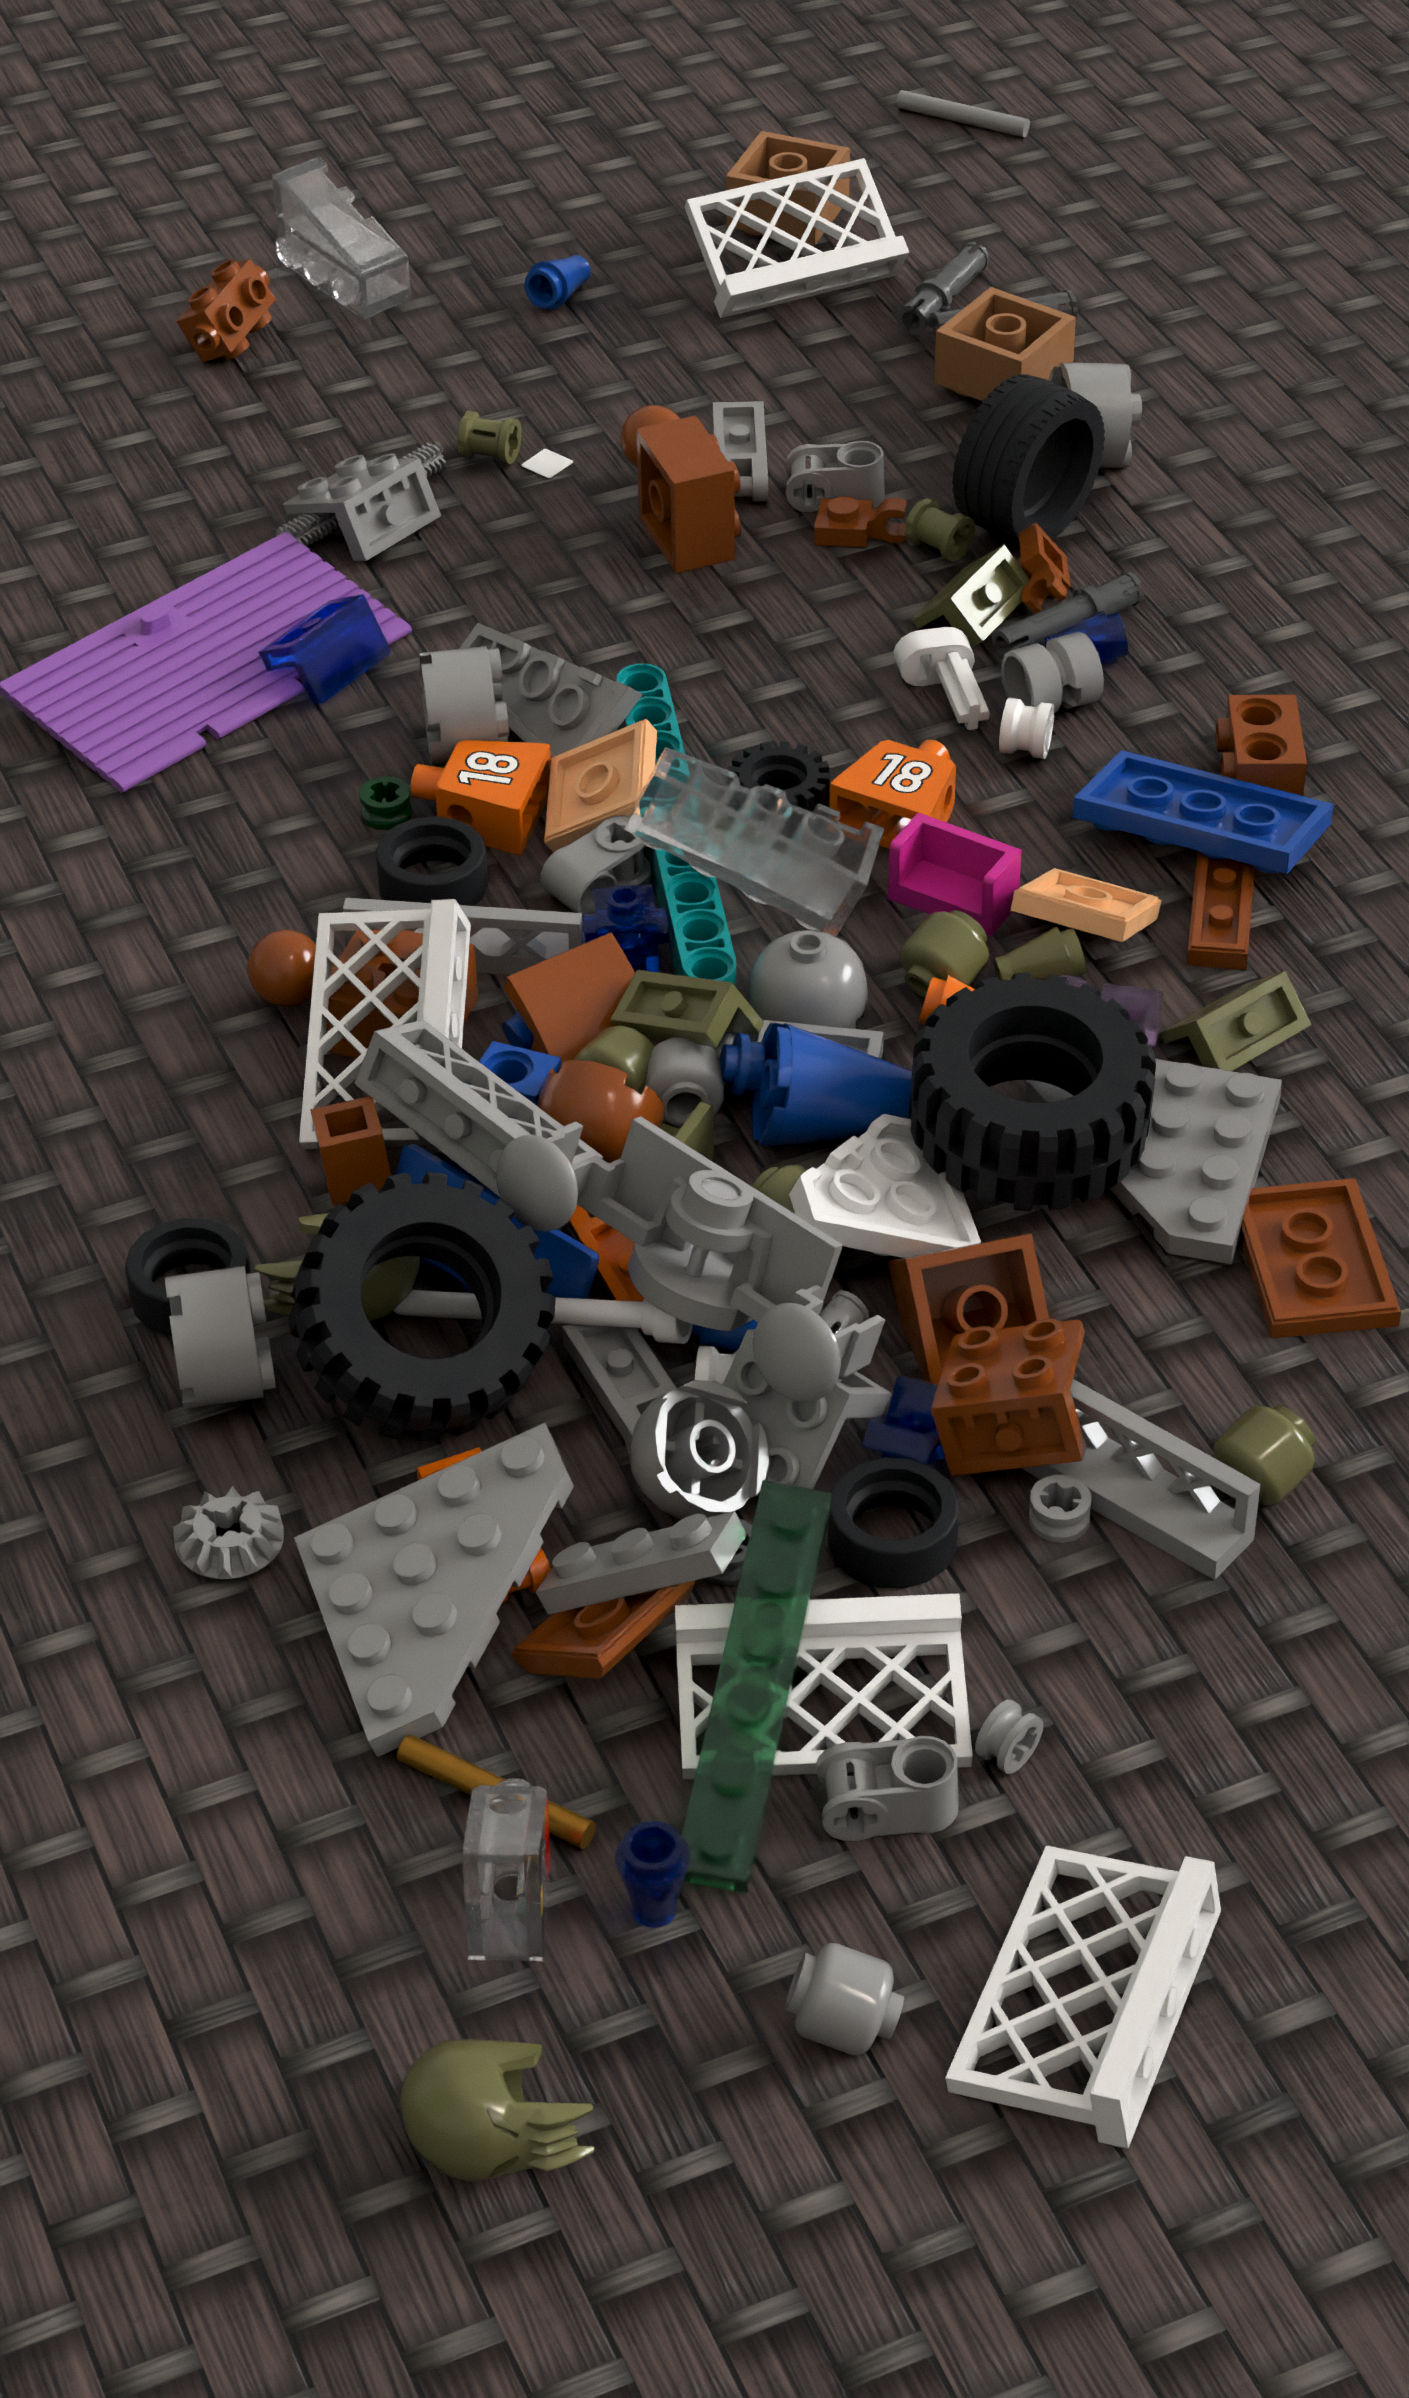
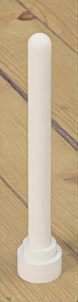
[394,1290,693,1344]

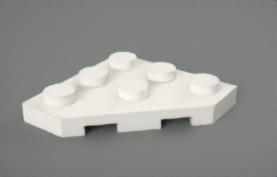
[789,1114,981,1258]

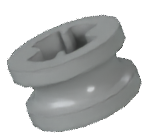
[1029,1474,1091,1543]
[975,1700,1043,1774]

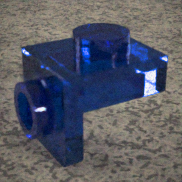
[862,1375,945,1465]

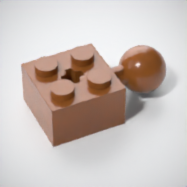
[620,405,741,573]
[247,929,478,1058]

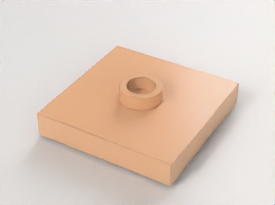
[544,719,657,853]
[1010,868,1162,942]

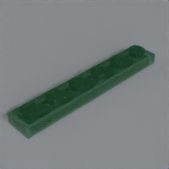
[674,1480,832,1893]

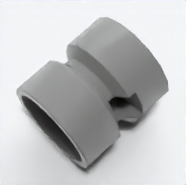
[1001,632,1104,713]

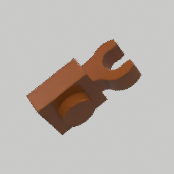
[814,496,907,548]
[1018,522,1071,614]

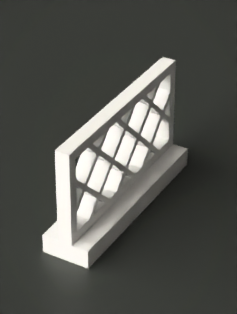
[684,158,910,318]
[299,899,471,1154]
[675,1593,973,1780]
[945,1845,1221,2149]

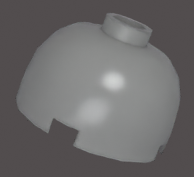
[748,930,868,1029]
[629,1380,770,1520]

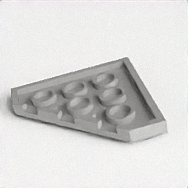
[1025,1059,1282,1265]
[294,1423,574,1757]

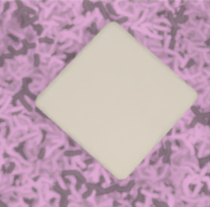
[521,449,573,478]

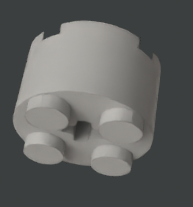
[1048,362,1142,468]
[419,646,509,766]
[165,1266,276,1409]

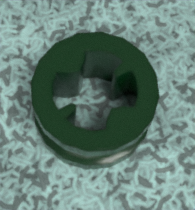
[359,776,412,830]

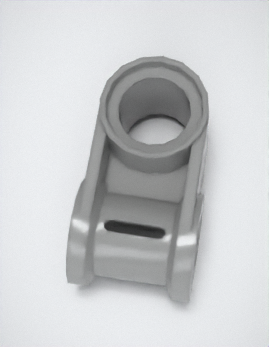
[785,441,885,513]
[540,815,652,920]
[816,1736,959,1841]

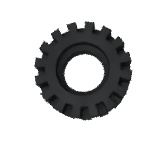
[727,741,830,841]

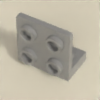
[283,453,441,561]
[723,1329,892,1512]

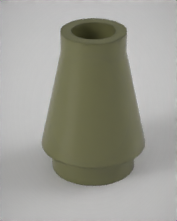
[993,927,1086,984]

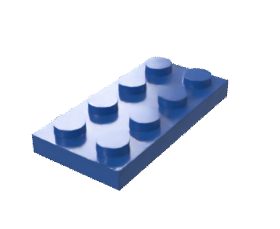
[1073,750,1333,874]

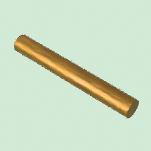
[397,1734,596,1849]

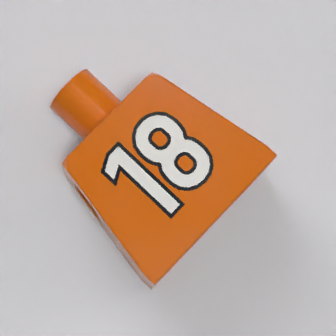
[411,740,551,855]
[829,740,956,849]

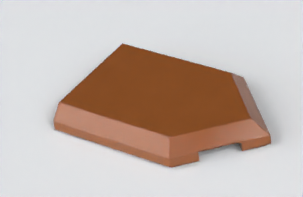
[511,1580,695,1679]

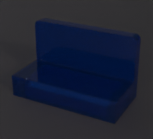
[258,594,391,704]

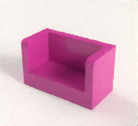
[888,813,1022,937]

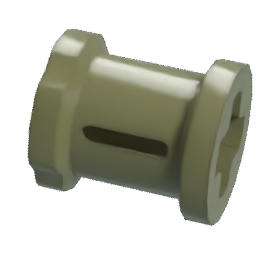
[457,411,522,464]
[905,498,975,562]

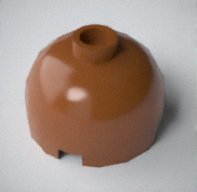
[537,1060,665,1163]

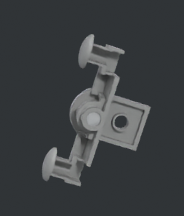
[496,1116,885,1402]

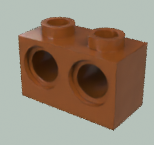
[1215,694,1307,796]

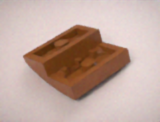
[504,932,665,1065]

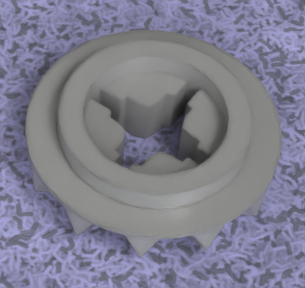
[173,1486,284,1579]

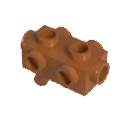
[176,258,276,362]

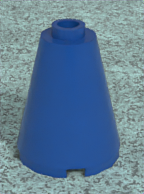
[751,1023,912,1147]

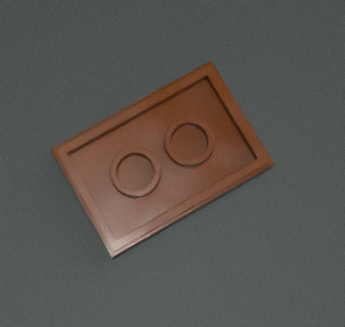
[1239,1178,1401,1339]

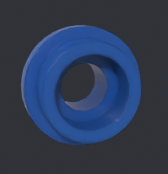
[720,1033,765,1096]

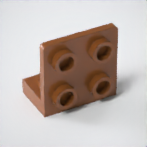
[931,1318,1086,1476]

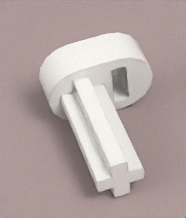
[893,627,990,730]

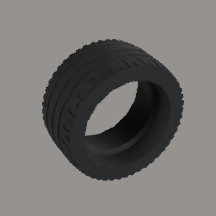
[952,374,1105,543]

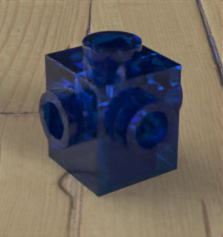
[582,884,669,973]

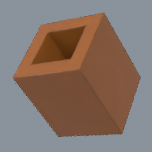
[310,1096,391,1206]

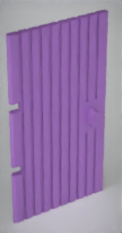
[0,531,412,793]

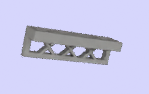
[342,898,590,975]
[354,1020,603,1197]
[1022,1379,1261,1580]

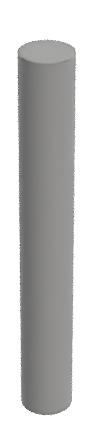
[896,90,1030,138]

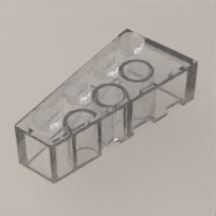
[624,747,884,937]

